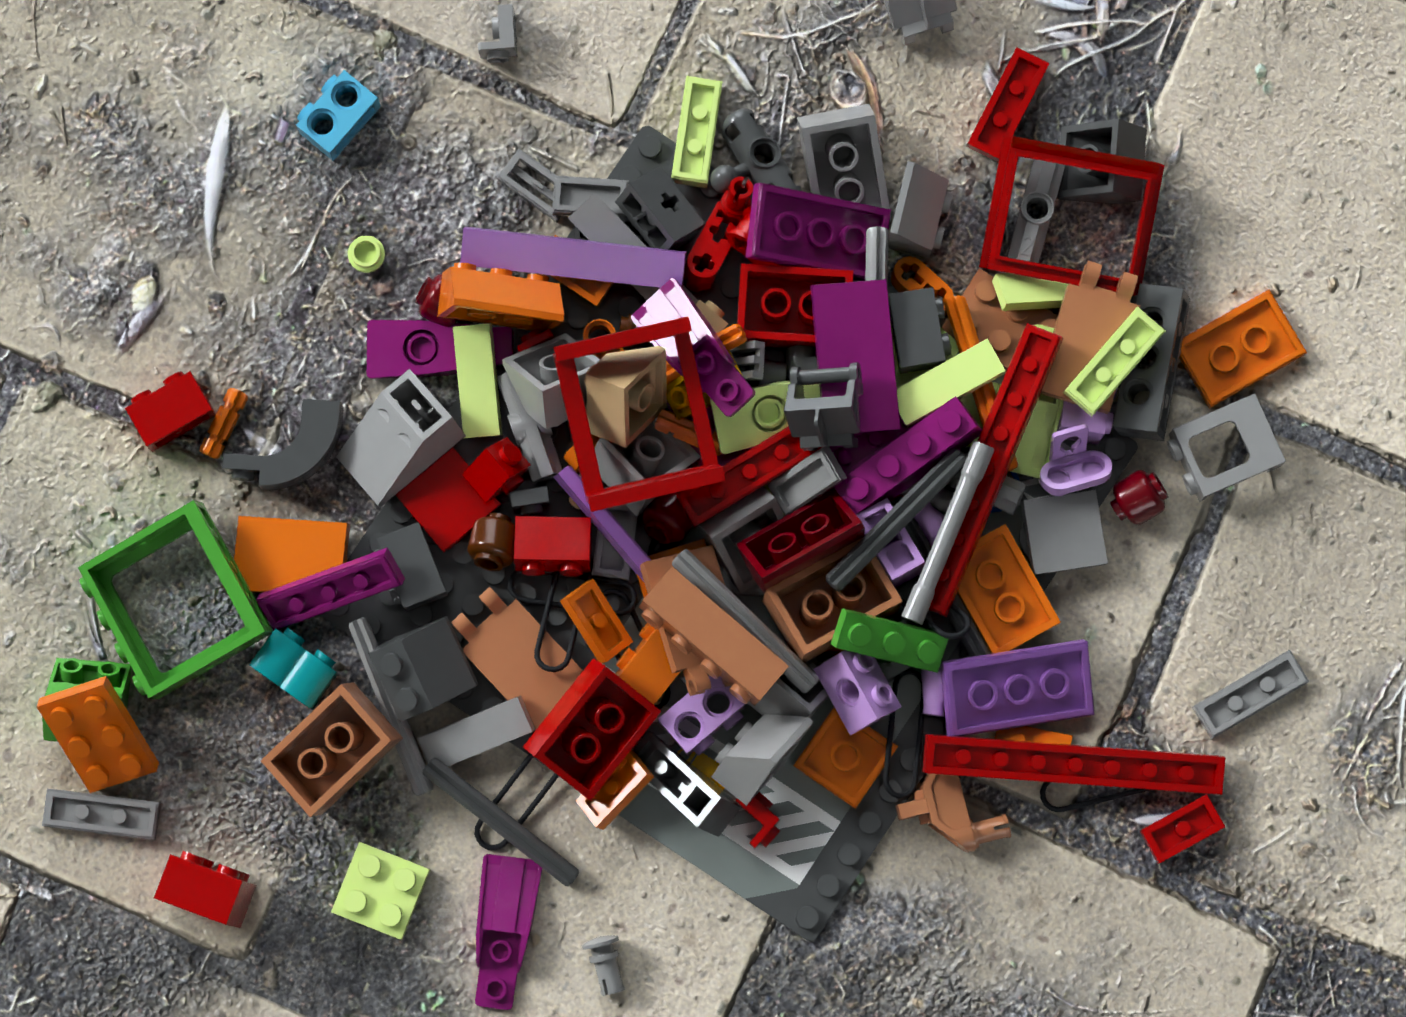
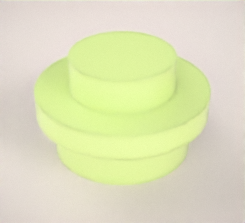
[348,236,385,273]

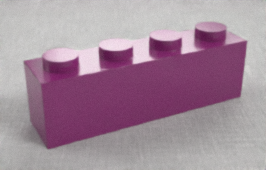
[834,396,982,514]

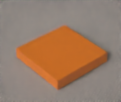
[793,707,898,809]

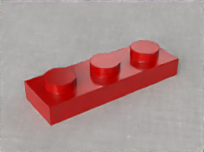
[967,47,1050,162]

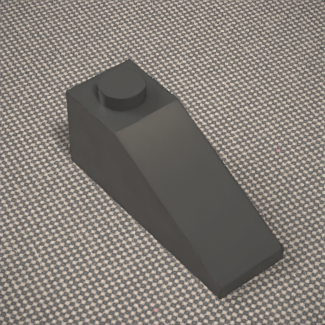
[633,730,742,837]

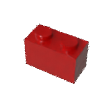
[125,371,216,452]
[514,516,592,577]

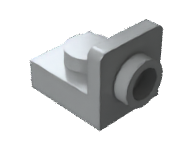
[478,4,518,63]

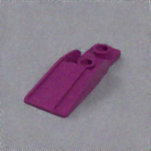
[631,278,755,417]
[366,320,514,379]
[475,854,543,1010]

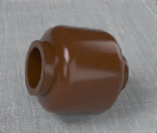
[467,513,515,572]

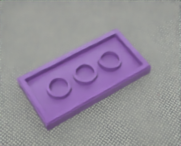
[940,639,1095,736]

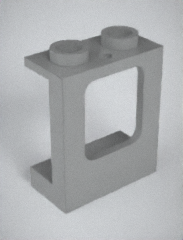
[1167,393,1286,502]

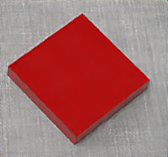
[396,447,502,553]

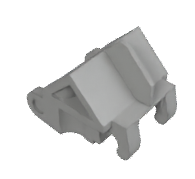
[880,0,957,46]

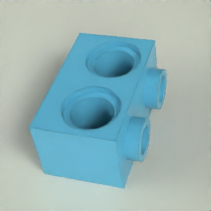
[296,70,381,161]

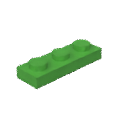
[831,608,948,673]

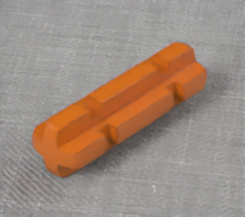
[200,388,248,459]
[654,409,722,456]

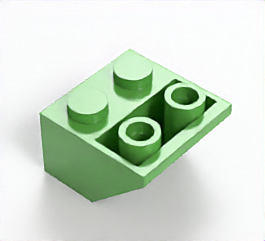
[42,658,131,742]

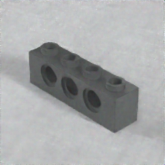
[1110,283,1190,441]

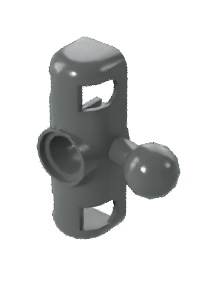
[710,108,802,194]

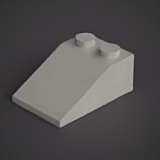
[797,104,892,221]

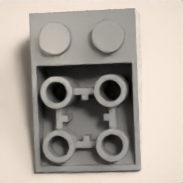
[336,369,466,508]

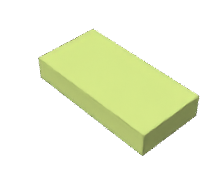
[992,273,1068,311]

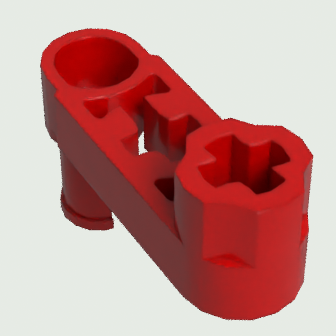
[684,176,753,292]

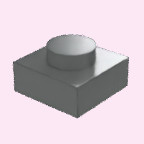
[510,486,551,515]

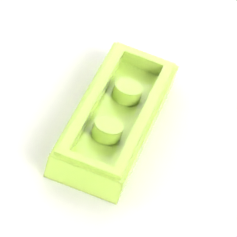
[671,76,723,188]
[1063,306,1166,417]
[453,323,502,439]
[897,338,1006,428]

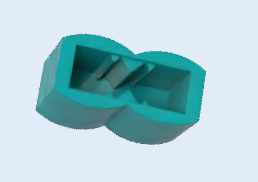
[249,628,338,710]

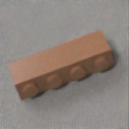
[639,567,789,706]

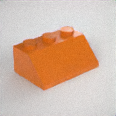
[437,263,564,332]

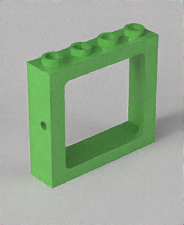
[78,500,273,699]

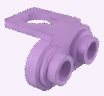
[1039,424,1112,496]

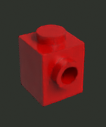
[462,437,531,503]

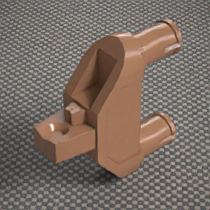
[895,773,1011,853]

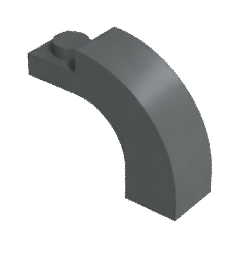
[222,399,344,491]

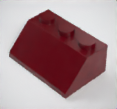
[736,489,865,594]

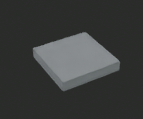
[1021,490,1108,575]

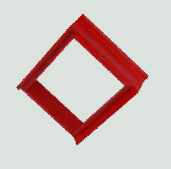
[979,135,1165,296]
[553,316,725,512]

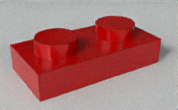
[1140,794,1225,864]

